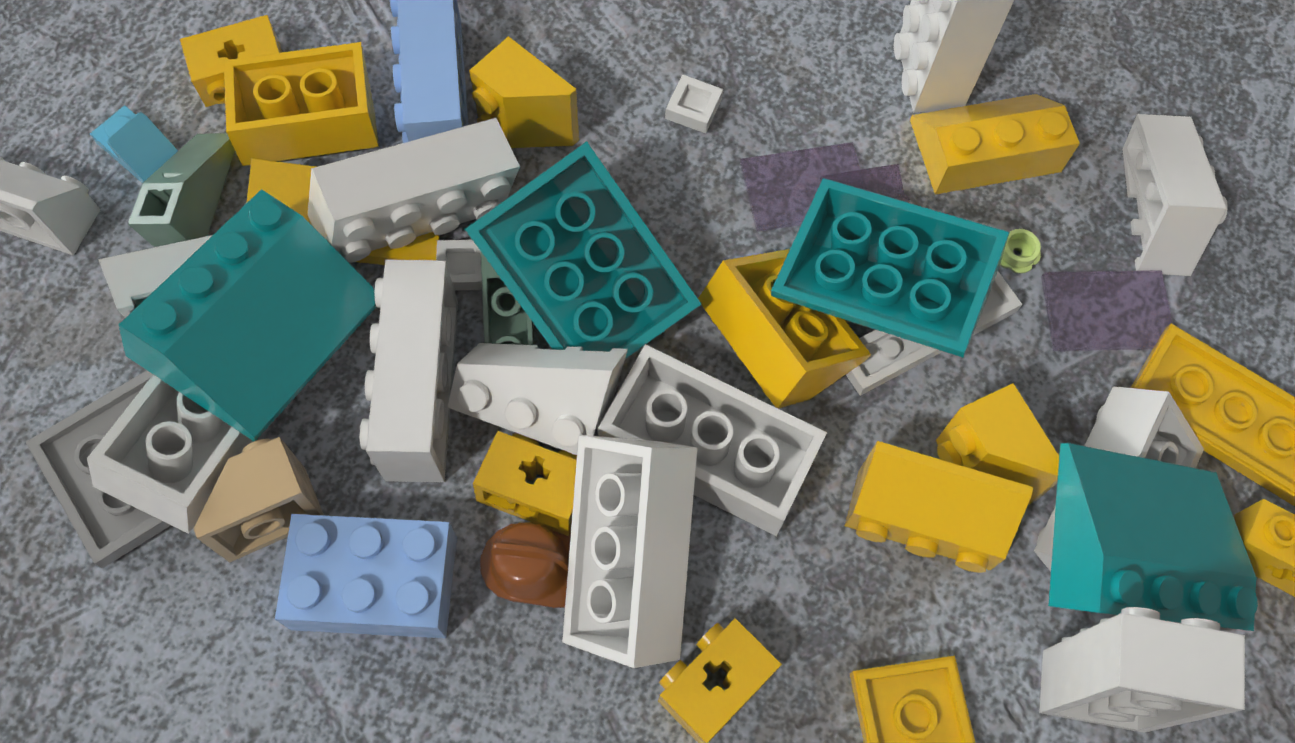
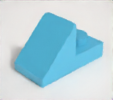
[90,105,178,183]

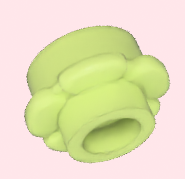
[1000,229,1041,273]

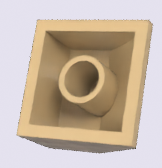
[193,437,324,563]

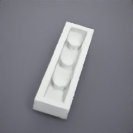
[846,272,1022,396]

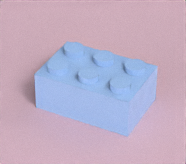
[275,514,457,638]

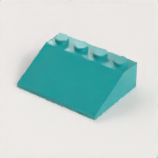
[465,141,701,359]
[771,178,1010,358]
[118,189,376,441]
[1048,443,1258,631]

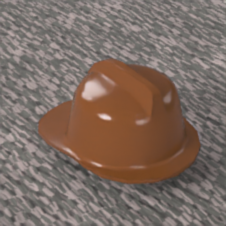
[480,522,571,608]

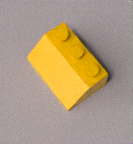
[224,42,379,166]
[910,94,1080,195]
[698,249,871,409]
[844,441,1033,573]

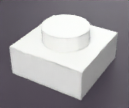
[665,74,723,134]
[436,240,482,290]

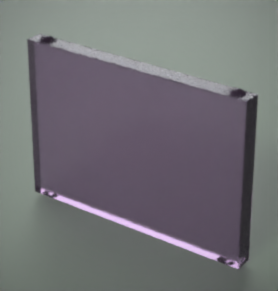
[740,142,866,232]
[1041,270,1172,352]

